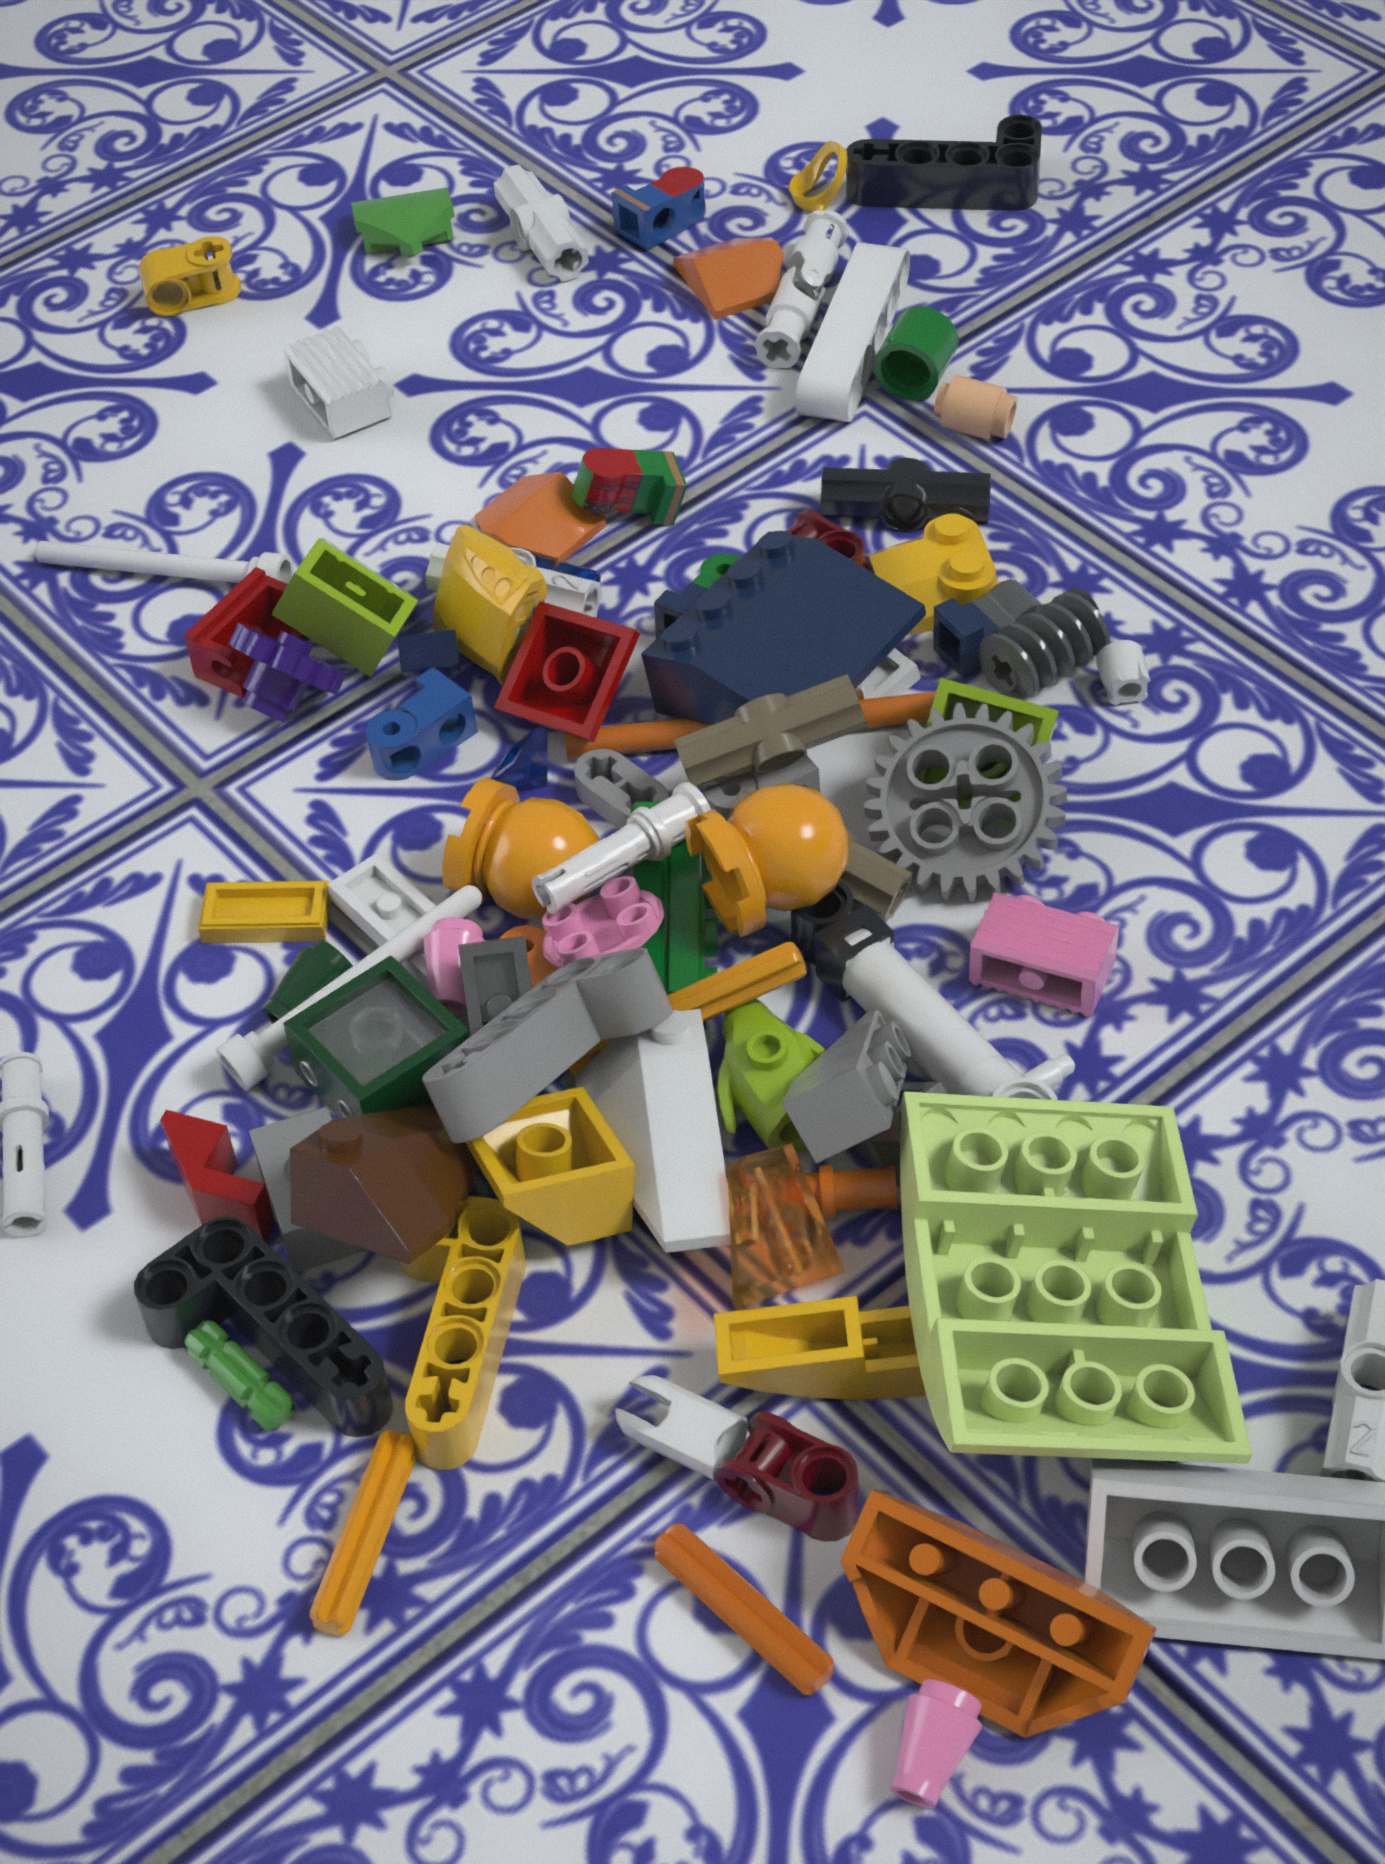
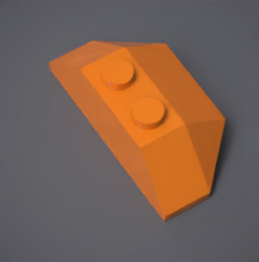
[840,1490,1157,1738]

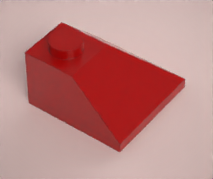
[494,601,640,743]

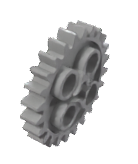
[863,703,1067,902]

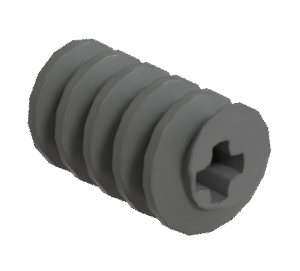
[978,587,1110,699]

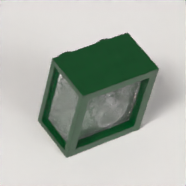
[283,955,470,1119]

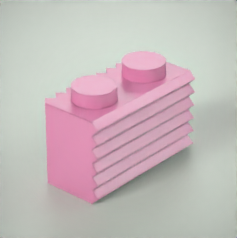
[969,892,1119,1017]

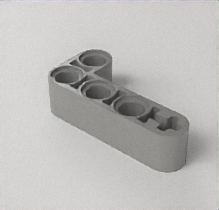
[422,948,673,1143]

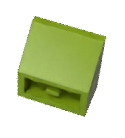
[272,538,420,677]

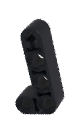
[846,114,1042,211]
[134,1216,393,1438]

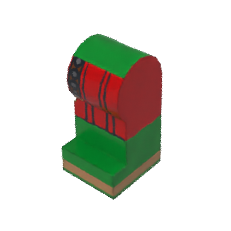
[572,448,687,525]

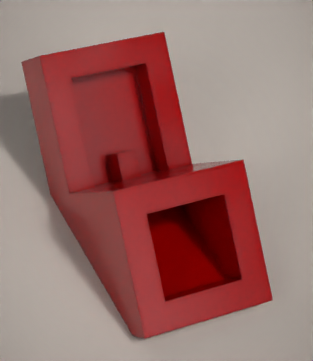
[160,1110,276,1242]

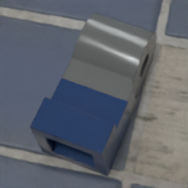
[933,579,1043,679]

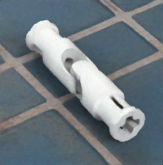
[754,209,849,369]

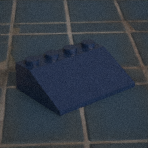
[641,531,926,725]

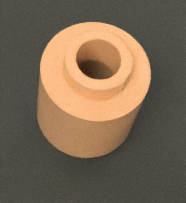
[934,374,1018,441]

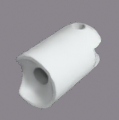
[615,1375,748,1481]

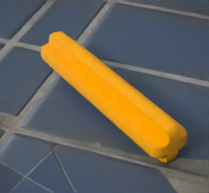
[309,1429,418,1636]

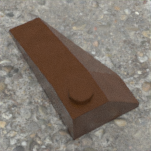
[290,1103,480,1264]

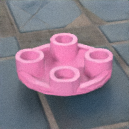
[542,876,664,968]

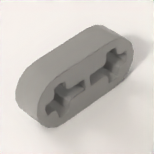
[574,749,669,830]

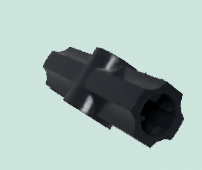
[820,458,991,532]

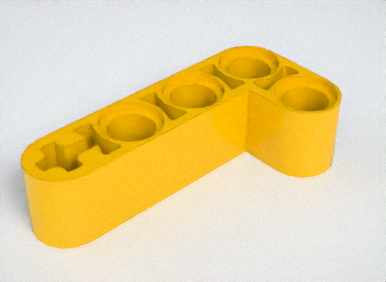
[398,1196,526,1470]

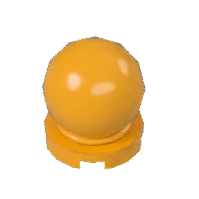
[442,777,600,921]
[684,783,850,937]

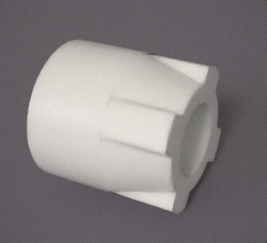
[1096,640,1151,706]

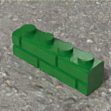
[628,801,719,1028]

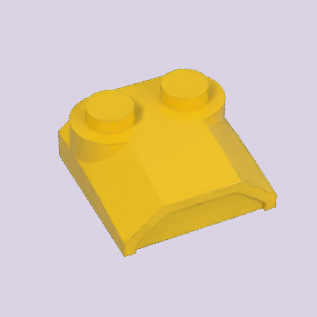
[865,513,998,635]

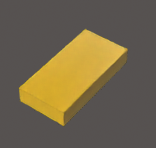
[198,880,331,944]

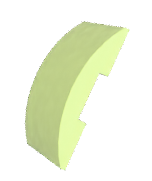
[900,1092,1252,1464]

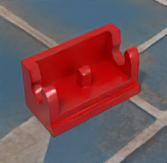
[184,567,306,698]

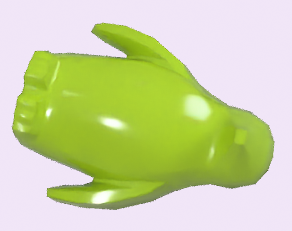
[716,999,826,1160]

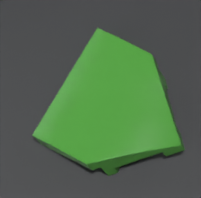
[351,187,455,256]

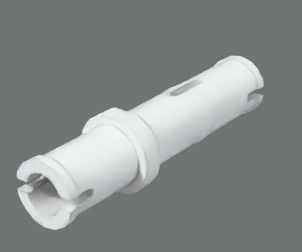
[0,1052,49,1237]

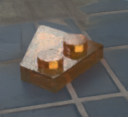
[727,1143,846,1311]

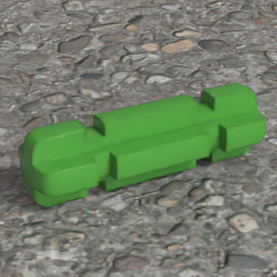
[184,1320,296,1431]

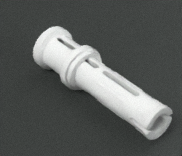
[532,782,711,914]

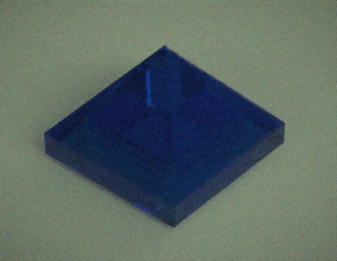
[490,726,548,791]

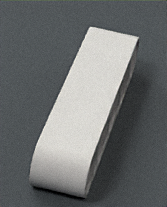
[795,242,910,422]

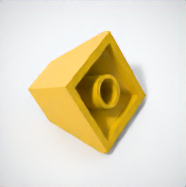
[465,1086,635,1246]

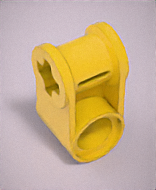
[139,236,241,317]

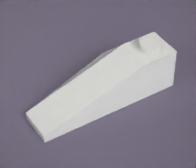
[575,1009,736,1253]

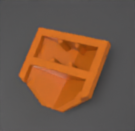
[673,237,784,320]
[474,471,606,567]

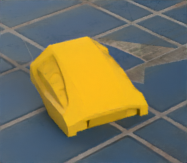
[433,524,547,686]

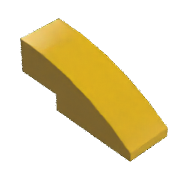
[714,1296,926,1400]

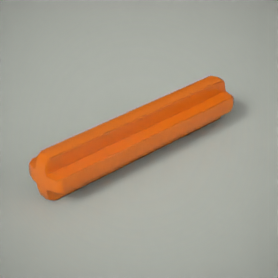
[653,1523,834,1696]

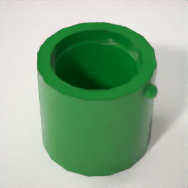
[873,306,959,401]

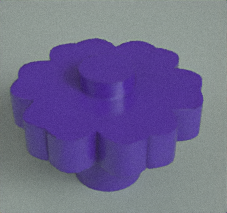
[228,623,347,722]

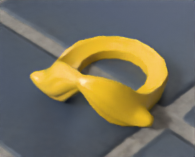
[789,141,847,212]

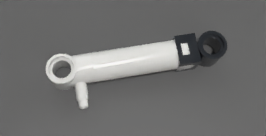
[790,880,1075,1100]

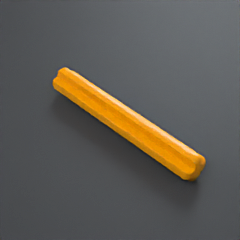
[568,942,807,1076]

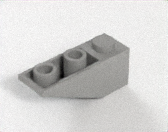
[782,1007,911,1164]

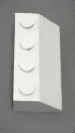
[1084,1458,1385,1660]

